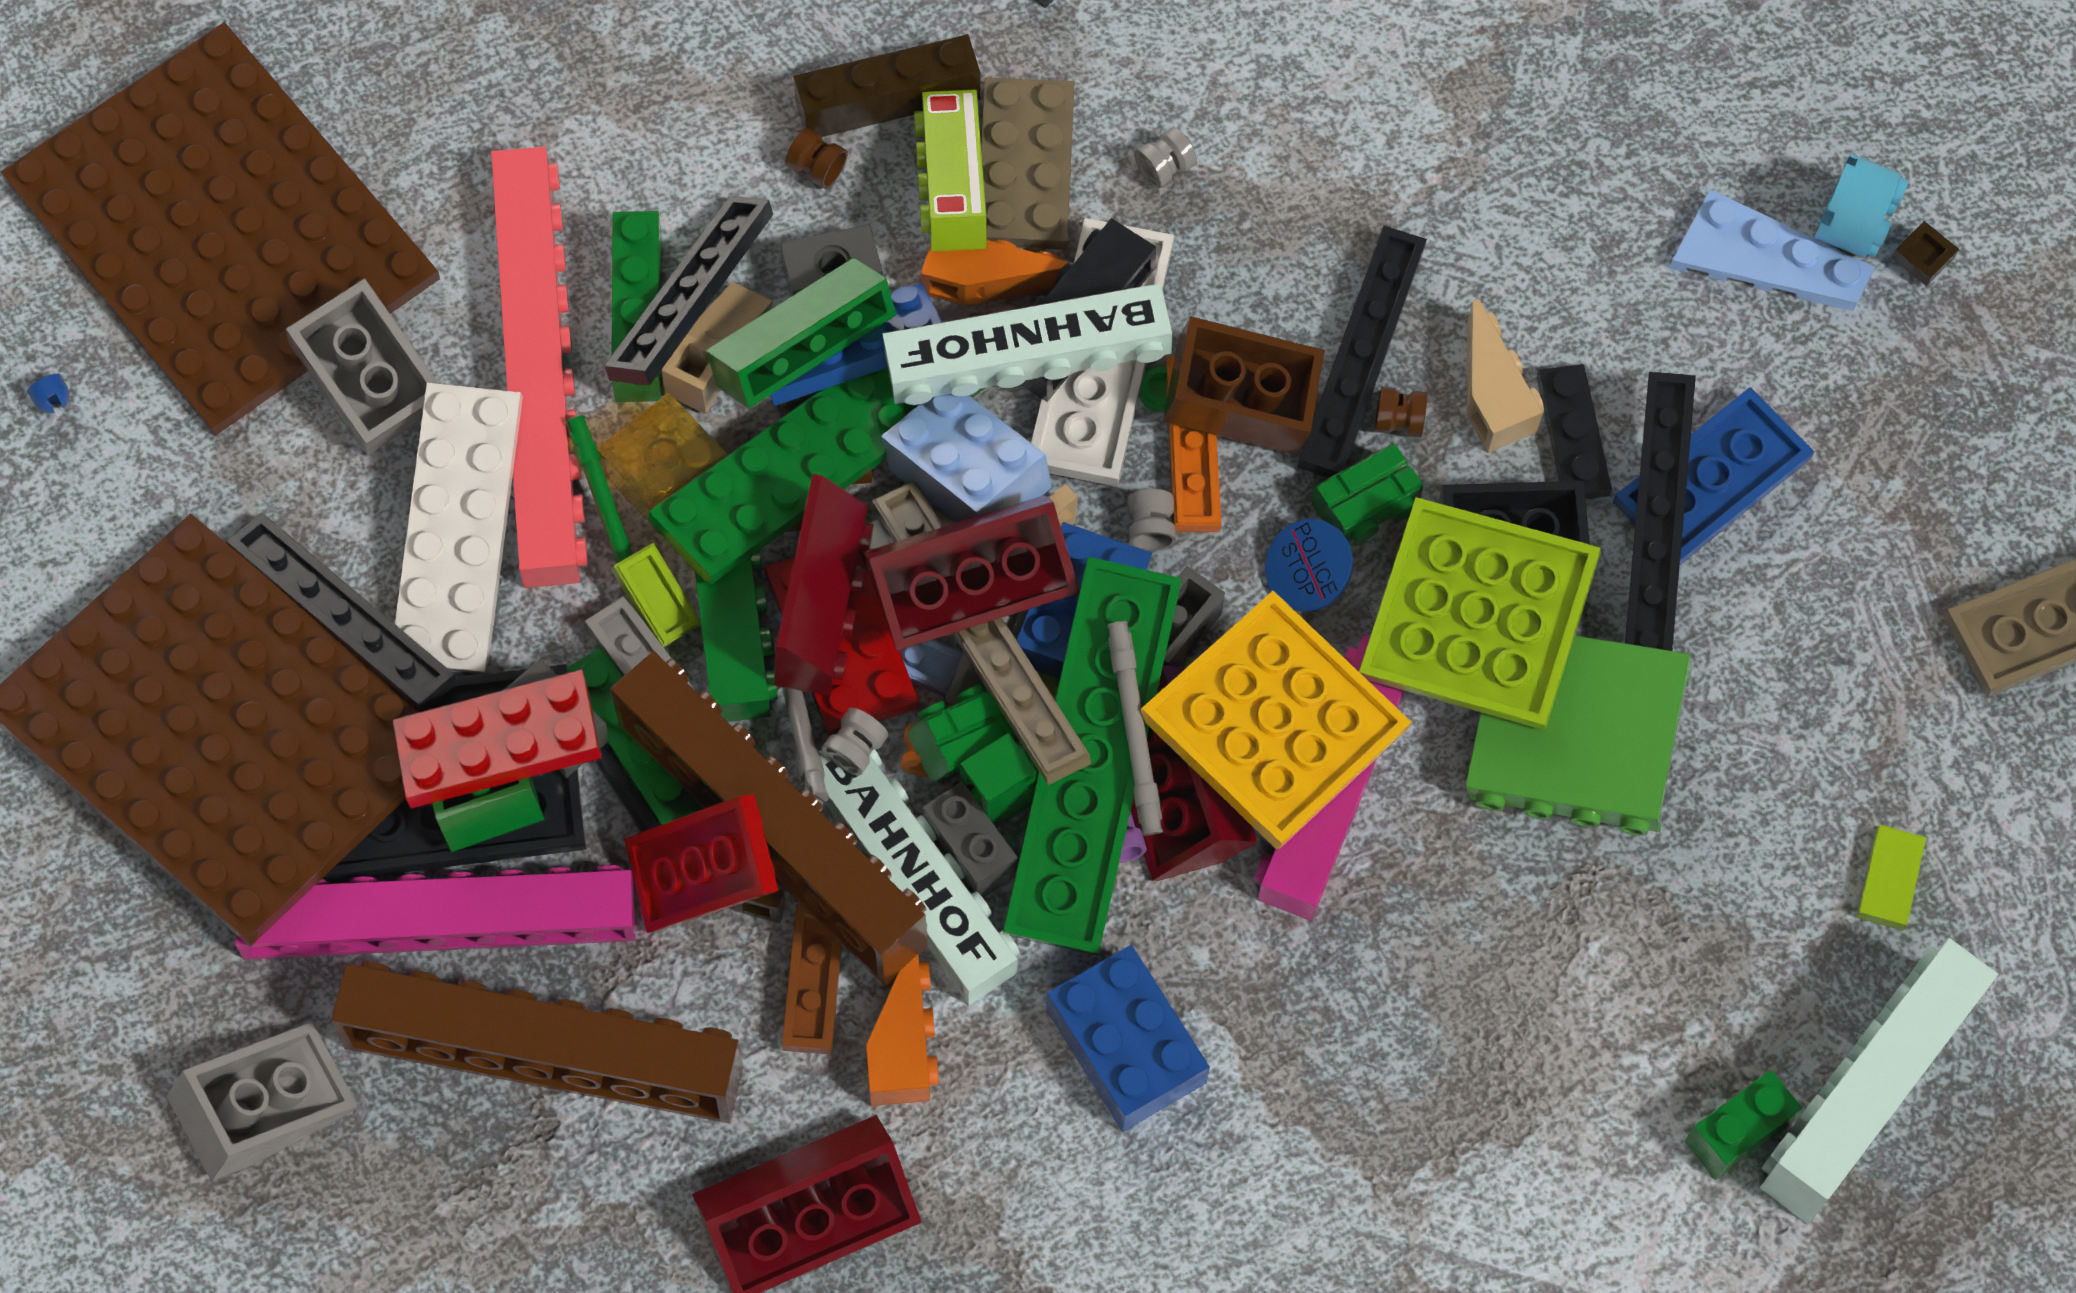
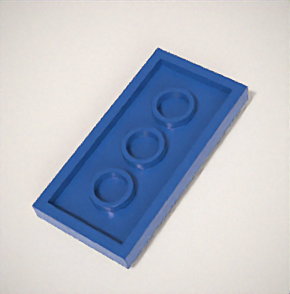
[770,282,942,406]
[1613,387,1815,565]

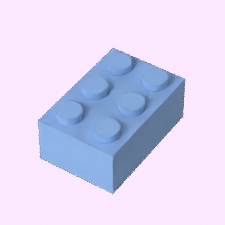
[881,394,1052,523]

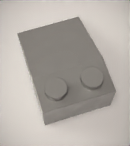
[167,1022,358,1182]

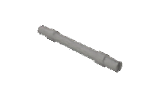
[1107,621,1163,836]
[771,636,829,805]

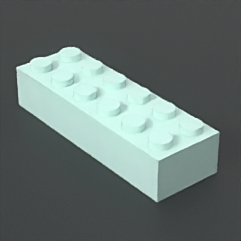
[1760,938,1998,1224]

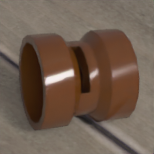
[785,127,848,189]
[1375,386,1428,438]

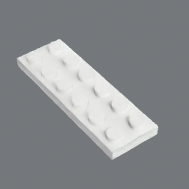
[1031,218,1174,487]
[395,383,523,674]

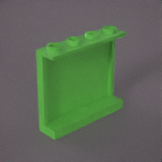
[1466,636,1692,836]

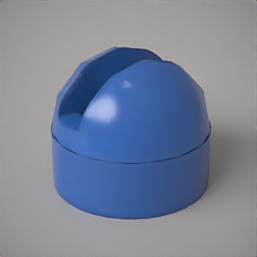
[27,374,70,414]

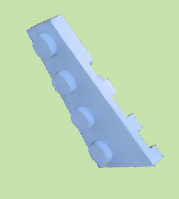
[1669,189,1875,311]

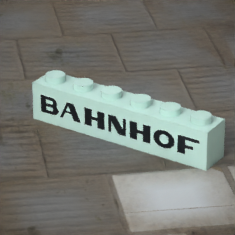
[883,283,1172,405]
[817,749,1020,1005]

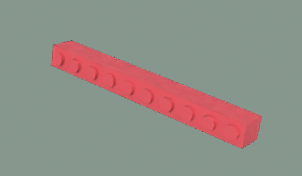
[491,146,588,588]

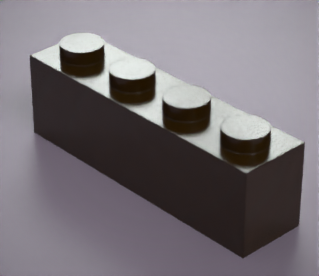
[793,34,980,137]

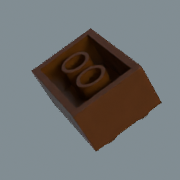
[1163,316,1325,455]

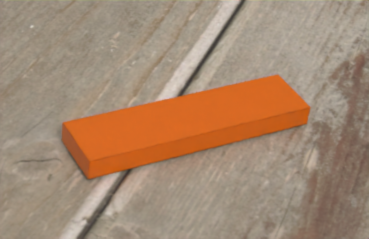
[1165,356,1221,532]

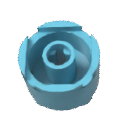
[1814,153,1909,258]

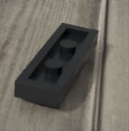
[1536,364,1612,500]

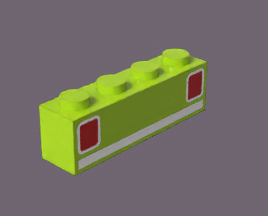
[914,90,987,252]

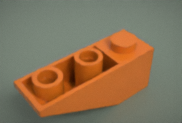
[921,239,1068,306]
[866,955,939,1106]

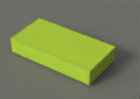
[610,543,701,647]
[1856,824,1926,930]

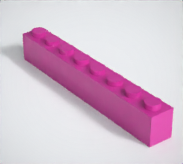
[236,865,636,960]

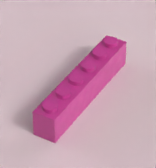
[1254,634,1404,922]

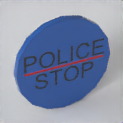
[1265,518,1353,612]

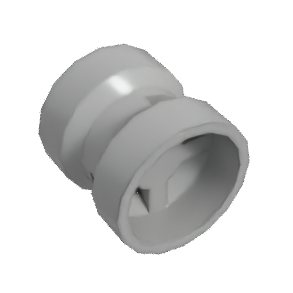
[1134,127,1197,189]
[1127,489,1176,551]
[822,708,888,776]

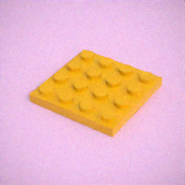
[1140,591,1412,851]

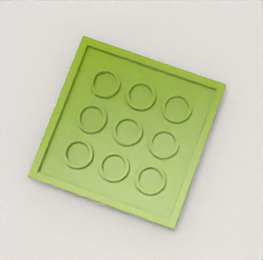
[1359,497,1601,730]

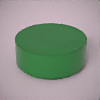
[1139,365,1167,412]

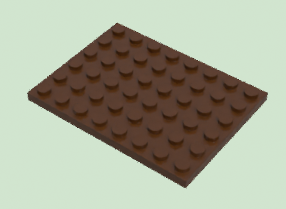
[0,22,440,436]
[0,513,419,947]

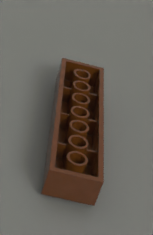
[610,650,928,986]
[331,961,743,1124]

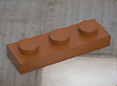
[782,904,842,1055]

